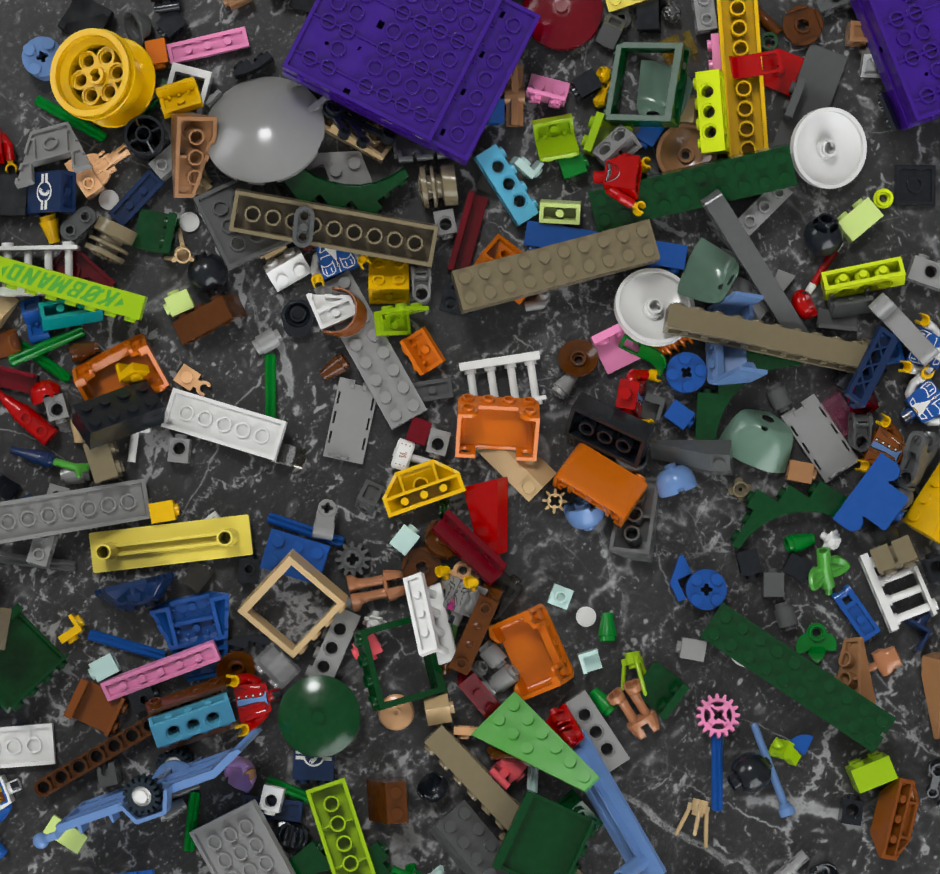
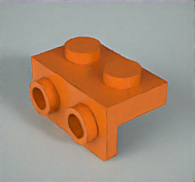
[399,326,446,376]

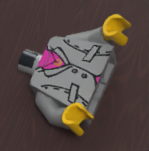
[434,565,488,626]

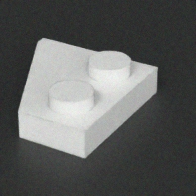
[306,293,355,331]

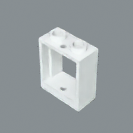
[160,62,214,118]

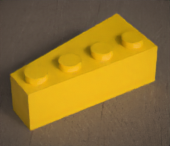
[902,463,940,544]

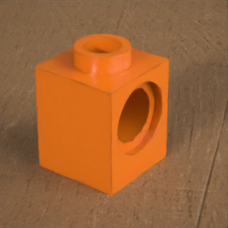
[144,38,171,70]

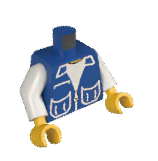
[310,247,372,288]
[898,312,940,375]
[899,364,940,426]

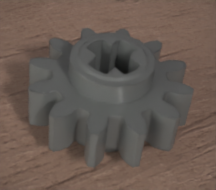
[335,541,371,576]

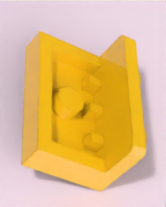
[155,77,204,119]

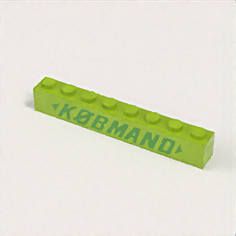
[0,256,148,323]

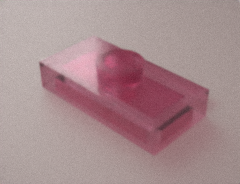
[820,391,851,436]

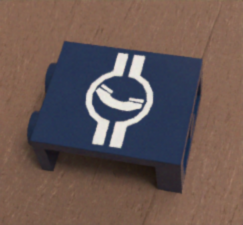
[27,170,76,216]
[293,749,335,784]

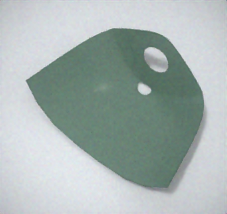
[636,60,693,117]
[677,237,739,303]
[718,409,793,473]

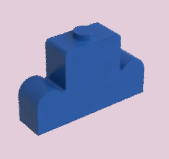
[833,453,909,532]

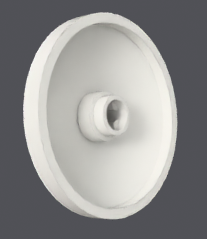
[790,107,867,189]
[614,268,695,347]

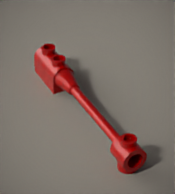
[0,390,59,446]

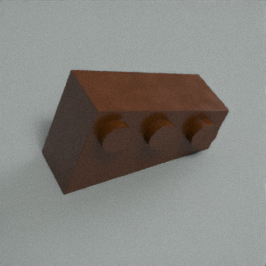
[172,293,247,345]

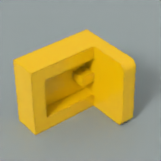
[115,362,150,384]
[58,613,85,645]

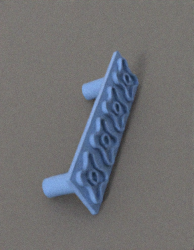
[572,730,667,874]

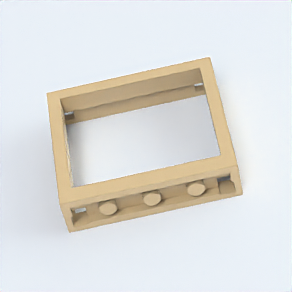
[237,549,348,658]

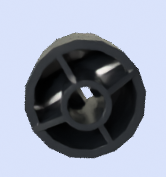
[124,115,169,161]

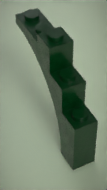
[284,167,409,214]
[693,351,801,440]
[730,481,847,549]
[289,838,393,874]

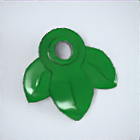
[796,622,837,663]

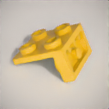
[368,257,410,304]

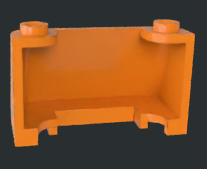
[72,333,169,401]
[552,443,648,528]
[488,603,574,700]

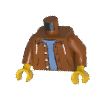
[855,413,905,473]

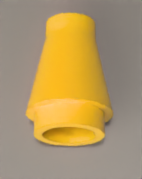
[39,213,60,244]

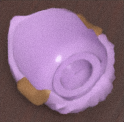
[224,756,257,793]

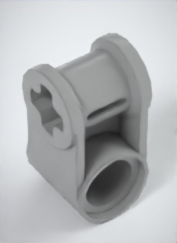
[411,266,432,305]
[312,499,336,541]

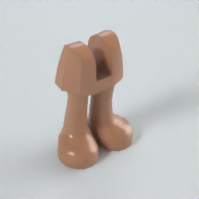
[346,570,406,613]
[606,679,660,740]

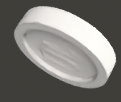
[99,190,119,210]
[179,212,200,232]
[576,606,596,627]

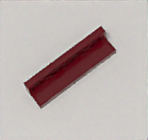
[447,190,488,272]
[431,509,507,587]

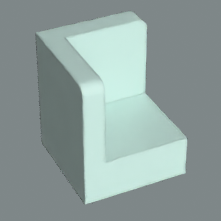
[577,648,602,674]

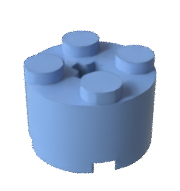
[22,36,59,81]

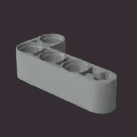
[868,292,940,366]

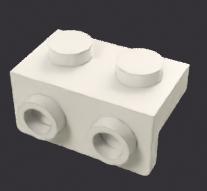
[263,246,311,292]

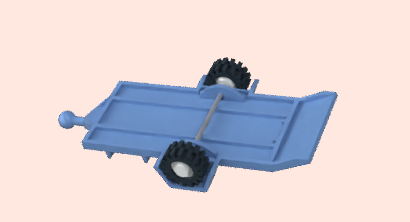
[33,728,262,849]

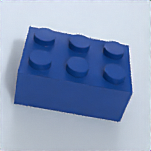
[260,528,331,584]

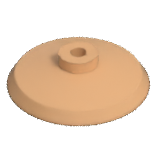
[378,694,414,731]

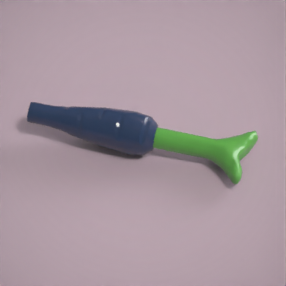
[10,446,90,479]

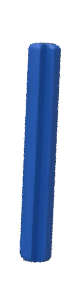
[267,513,345,547]
[88,629,167,660]
[711,733,723,811]

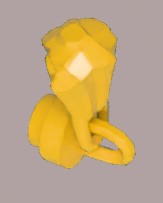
[593,66,611,108]

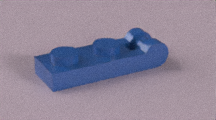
[831,584,881,642]

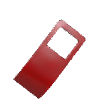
[729,49,783,79]

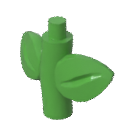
[808,547,851,595]

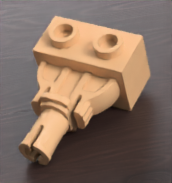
[64,143,131,200]

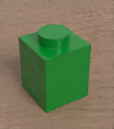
[557,152,590,181]

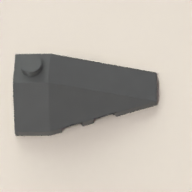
[609,476,659,562]

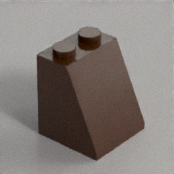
[366,776,410,824]

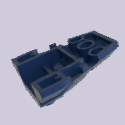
[94,571,177,612]

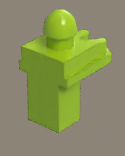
[768,737,801,766]

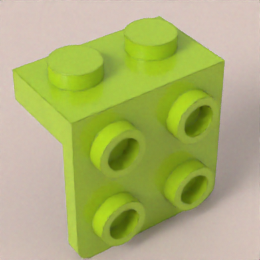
[580,111,633,157]
[532,113,580,162]
[373,302,429,336]

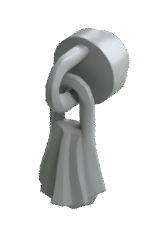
[469,660,497,698]

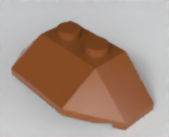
[870,777,919,861]

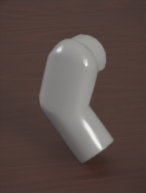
[524,291,551,312]

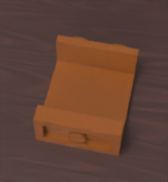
[63,678,129,737]

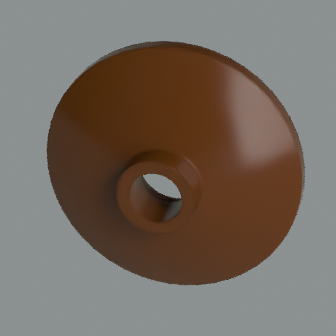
[558,339,599,377]
[216,651,256,684]

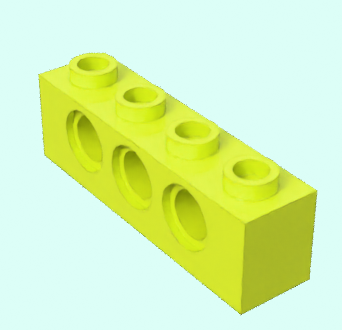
[693,69,730,156]
[820,256,906,301]

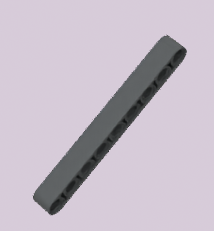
[700,189,809,333]

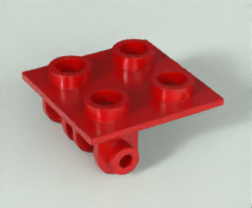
[545,703,585,749]

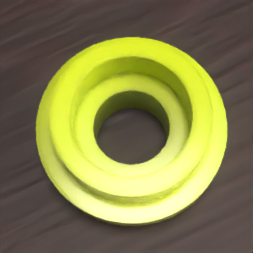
[873,188,894,209]

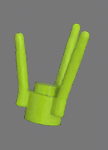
[621,651,647,696]

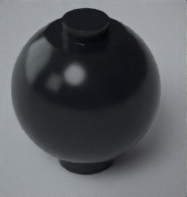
[803,213,844,257]
[187,251,228,298]
[727,752,772,793]

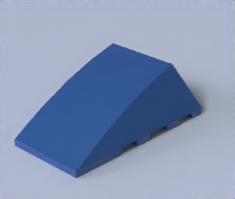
[149,591,229,682]

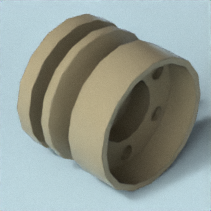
[418,163,459,209]
[84,216,138,265]

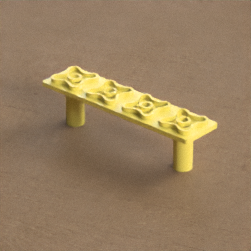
[89,514,253,573]

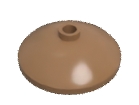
[656,123,717,172]

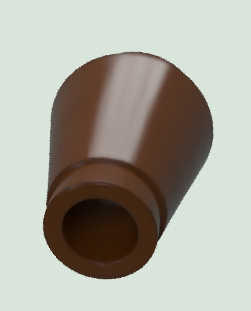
[68,340,100,363]
[319,353,350,381]

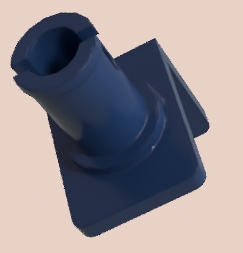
[902,611,932,653]

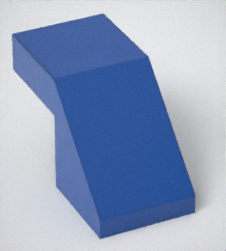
[20,296,50,344]
[669,554,692,602]

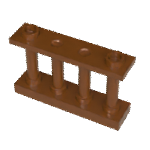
[449,582,503,675]
[145,676,239,753]

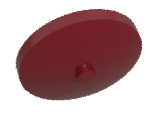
[523,0,603,51]

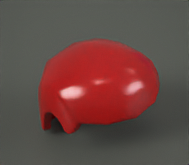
[791,289,818,320]
[30,380,62,406]

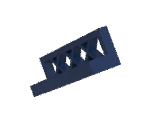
[844,326,899,409]

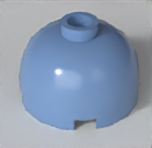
[656,462,698,498]
[563,497,604,531]

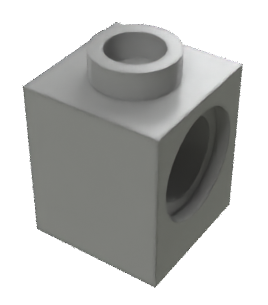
[433,208,457,240]
[43,393,71,425]
[425,428,451,459]
[167,434,192,464]
[675,637,707,662]

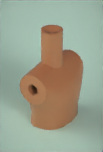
[869,646,903,676]

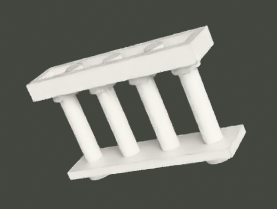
[0,241,80,297]
[459,351,547,405]
[858,553,939,633]
[403,572,456,665]

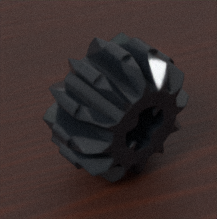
[274,820,310,849]

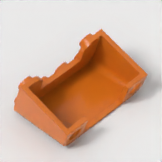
[455,394,540,461]

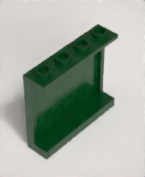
[0,603,70,714]
[492,789,597,874]

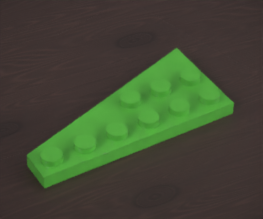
[471,691,600,793]

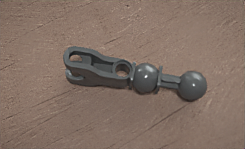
[873,431,940,546]

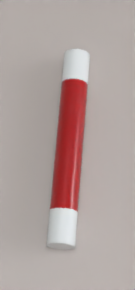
[805,243,843,295]

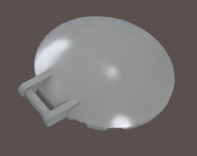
[208,77,332,185]

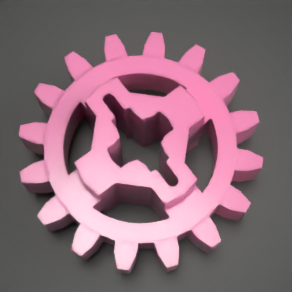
[695,693,740,739]

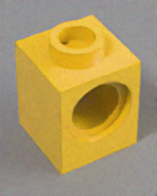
[148,500,180,524]

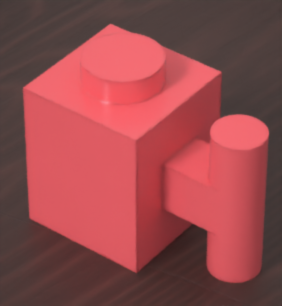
[488,759,528,790]

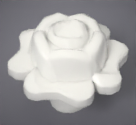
[820,529,841,550]
[362,611,387,627]

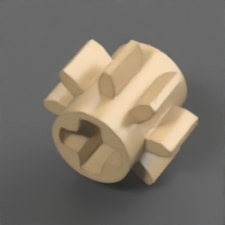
[542,488,567,514]

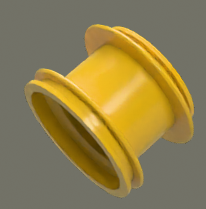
[50,28,156,128]

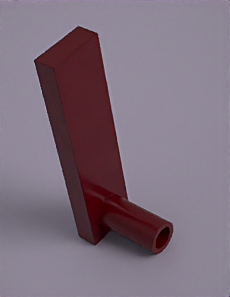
[456,670,501,719]

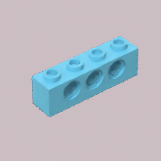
[473,144,539,227]
[148,692,236,748]

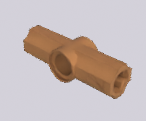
[504,64,525,127]

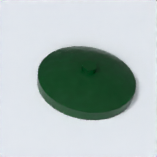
[278,675,360,757]

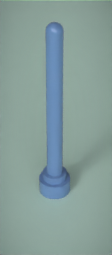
[751,723,796,818]

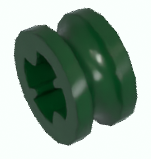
[761,32,778,51]
[439,500,450,518]

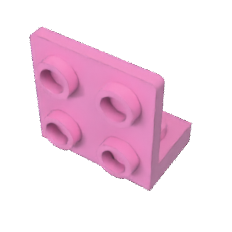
[525,73,570,109]
[590,324,641,374]

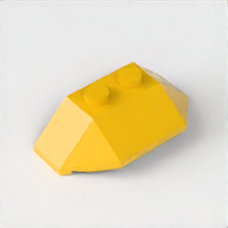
[382,459,466,518]

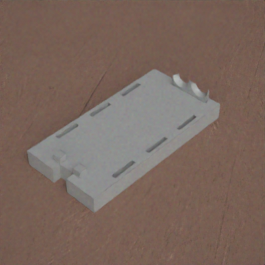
[323,377,376,465]
[779,394,858,483]

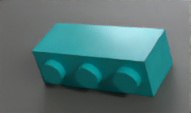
[38,299,103,332]

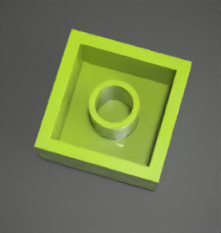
[845,750,898,794]

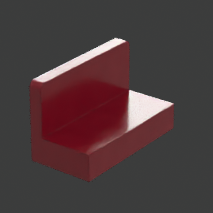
[0,366,39,394]

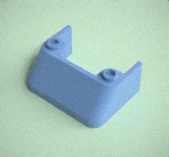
[705,291,768,385]

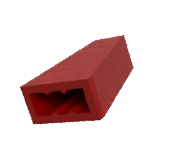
[464,477,508,558]

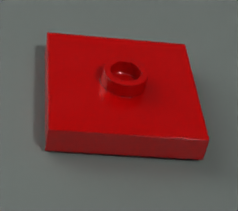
[762,44,804,97]

